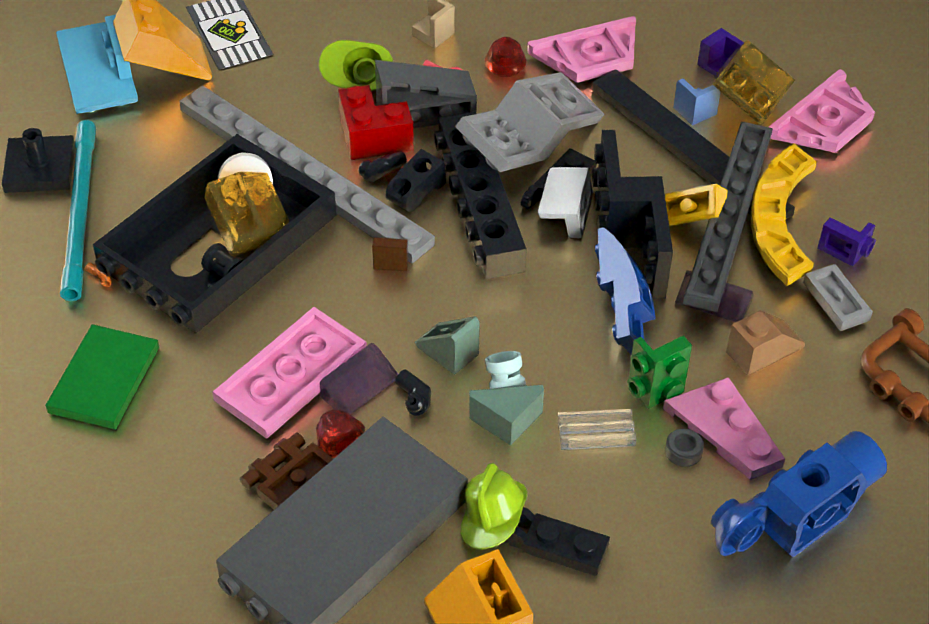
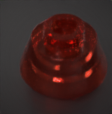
[485,37,526,77]
[316,410,365,458]

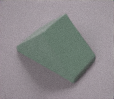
[414,316,480,375]
[469,385,544,445]

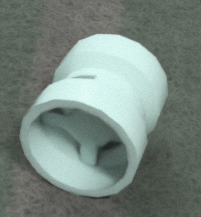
[485,351,526,389]

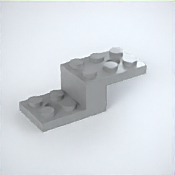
[455,72,605,172]

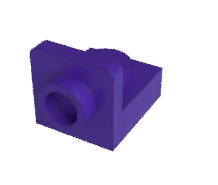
[817,217,876,266]

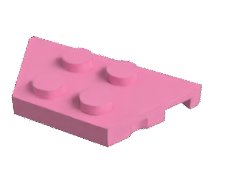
[527,16,636,83]
[769,69,875,153]

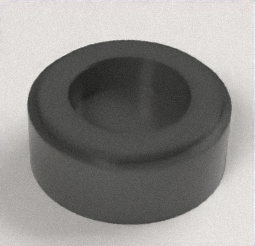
[665,429,704,467]

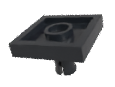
[2,128,75,193]

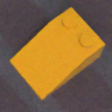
[113,0,212,81]

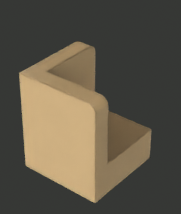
[412,0,454,48]

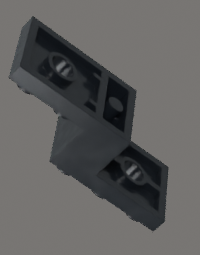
[592,130,673,299]

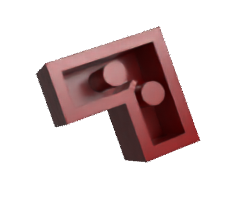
[338,85,414,160]

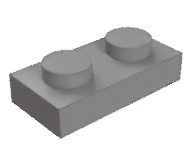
[803,264,873,331]

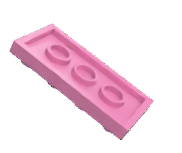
[213,307,367,439]

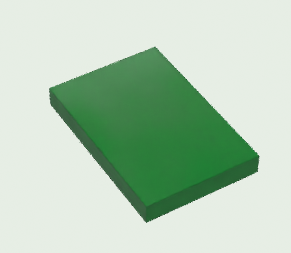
[45,324,159,430]

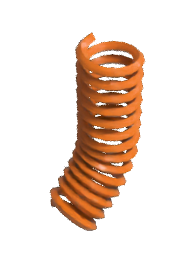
[85,263,111,288]

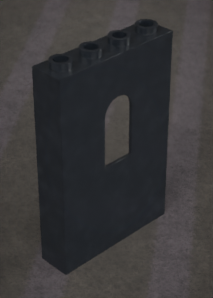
[93,134,337,333]

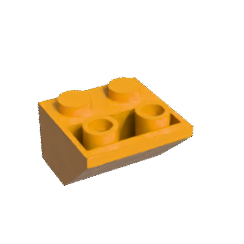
[424,549,533,624]

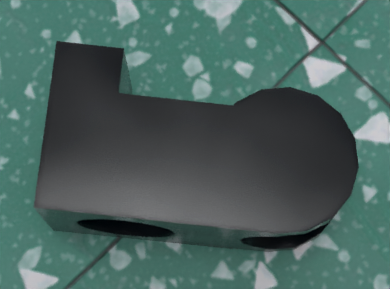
[385,149,446,212]

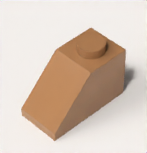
[726,310,805,375]

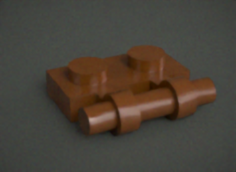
[240,432,333,510]

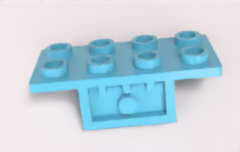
[56,15,138,114]

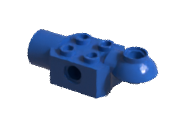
[711,431,887,557]

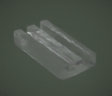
[557,409,637,450]

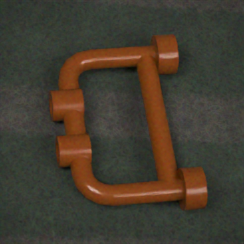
[861,308,929,423]

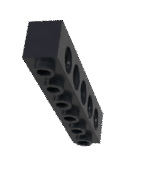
[434,112,527,279]

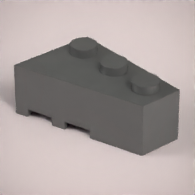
[375,60,477,128]

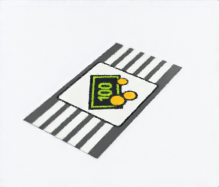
[186,0,274,70]

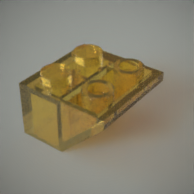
[712,40,795,125]
[204,172,289,256]

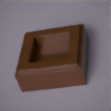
[372,237,408,271]

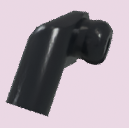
[358,151,407,182]
[395,369,431,416]

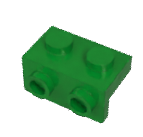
[627,335,692,409]

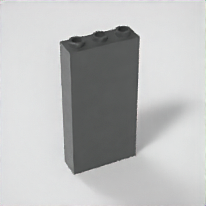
[216,416,468,624]

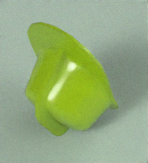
[319,40,393,91]
[460,463,528,550]

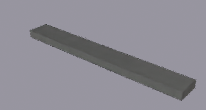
[683,122,773,312]

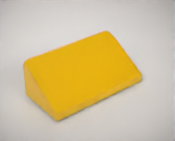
[665,184,728,226]

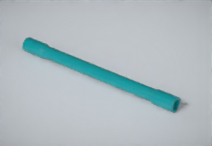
[60,120,96,301]

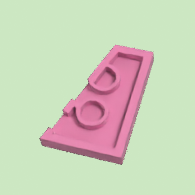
[663,377,785,480]

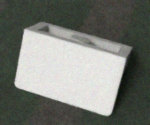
[538,167,593,238]

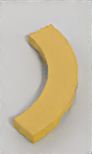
[750,143,817,286]

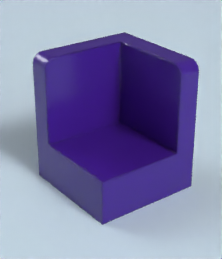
[697,28,749,79]

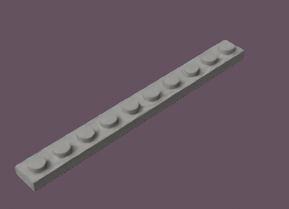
[179,85,435,264]

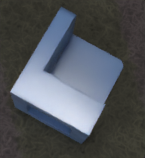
[673,78,721,126]

